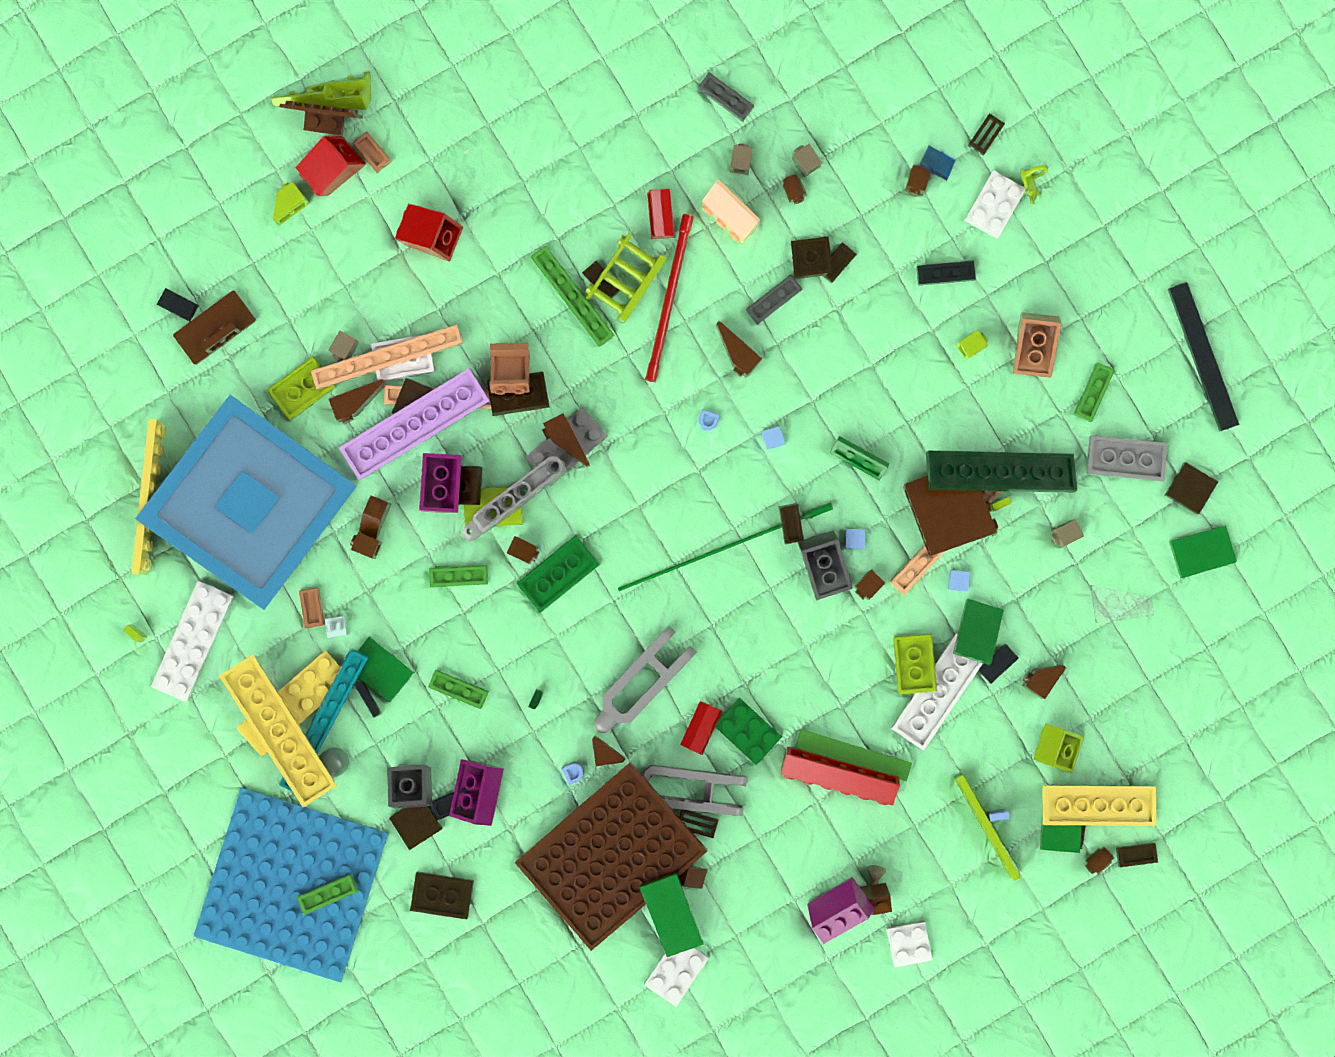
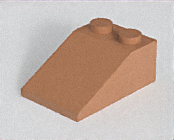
[1013,312,1061,378]

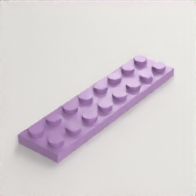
[339,368,490,480]

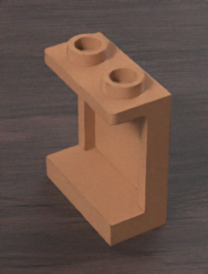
[490,343,529,395]

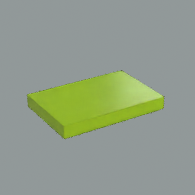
[267,356,336,421]
[464,487,523,526]
[893,634,937,695]

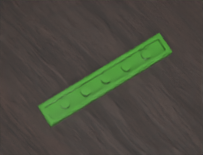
[531,245,614,348]
[795,729,912,782]

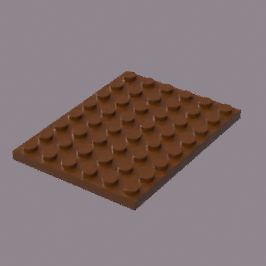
[515,761,708,951]

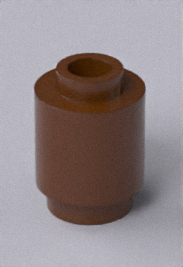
[782,174,807,204]
[1085,846,1114,875]

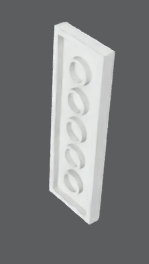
[151,581,234,702]
[891,633,983,751]

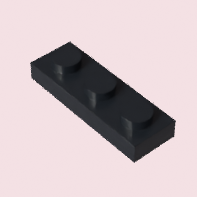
[916,260,976,286]

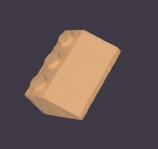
[702,180,760,244]

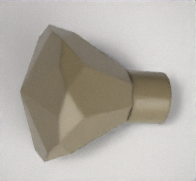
[867,865,886,885]

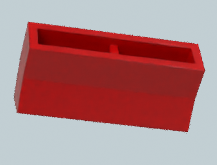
[647,189,674,239]
[680,701,722,755]

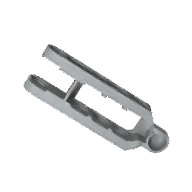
[461,456,566,542]
[594,626,697,733]
[641,765,747,816]

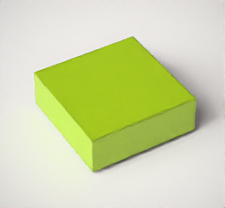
[990,497,1012,512]
[123,625,148,642]

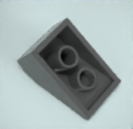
[798,530,853,601]

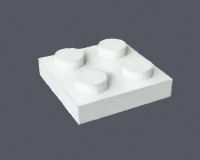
[886,921,932,968]

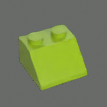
[1033,723,1084,773]

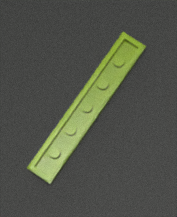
[954,774,1021,881]

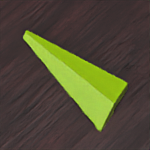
[271,71,371,110]

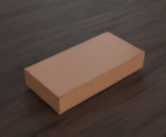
[352,131,392,173]
[299,587,325,629]

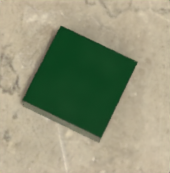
[528,689,544,710]

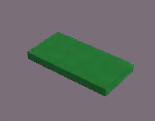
[516,535,600,613]
[640,872,704,957]

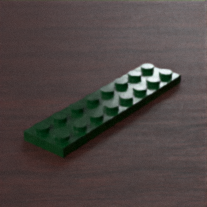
[926,450,1077,493]

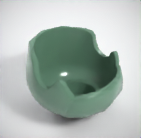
[319,747,349,778]

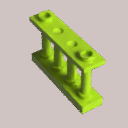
[585,233,667,323]

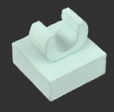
[325,616,348,638]

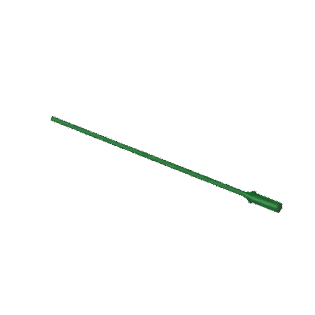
[618,502,833,591]

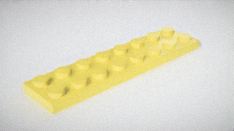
[131,419,166,575]
[219,654,337,807]

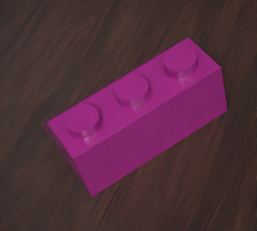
[419,453,462,513]
[449,759,504,826]
[807,877,875,944]

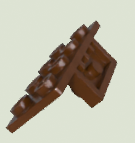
[279,100,363,136]
[173,290,256,365]

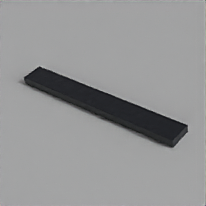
[1168,282,1239,432]

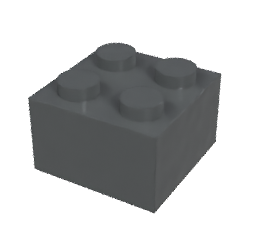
[387,765,432,809]

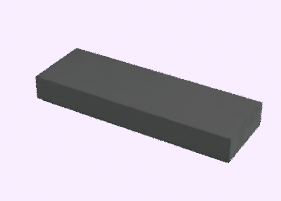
[698,72,754,122]
[746,275,803,325]

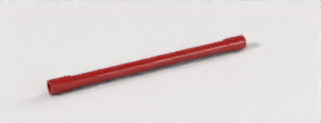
[645,214,694,383]

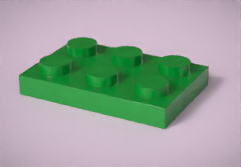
[715,697,782,765]

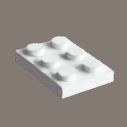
[964,170,1025,239]
[371,334,435,381]
[644,948,709,1007]

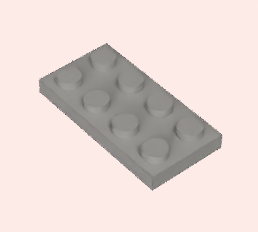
[525,407,608,486]
[1086,435,1168,482]

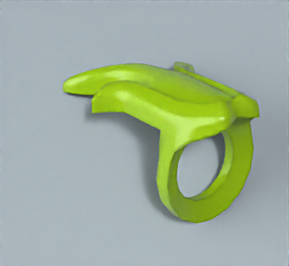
[1020,165,1048,204]

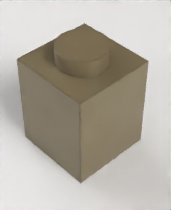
[730,144,753,175]
[792,144,822,177]
[328,330,359,362]
[1051,520,1084,548]

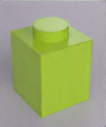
[956,330,988,361]

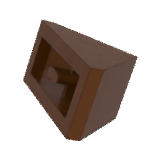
[592,735,626,766]
[678,865,707,889]

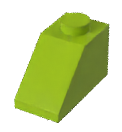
[273,182,309,226]

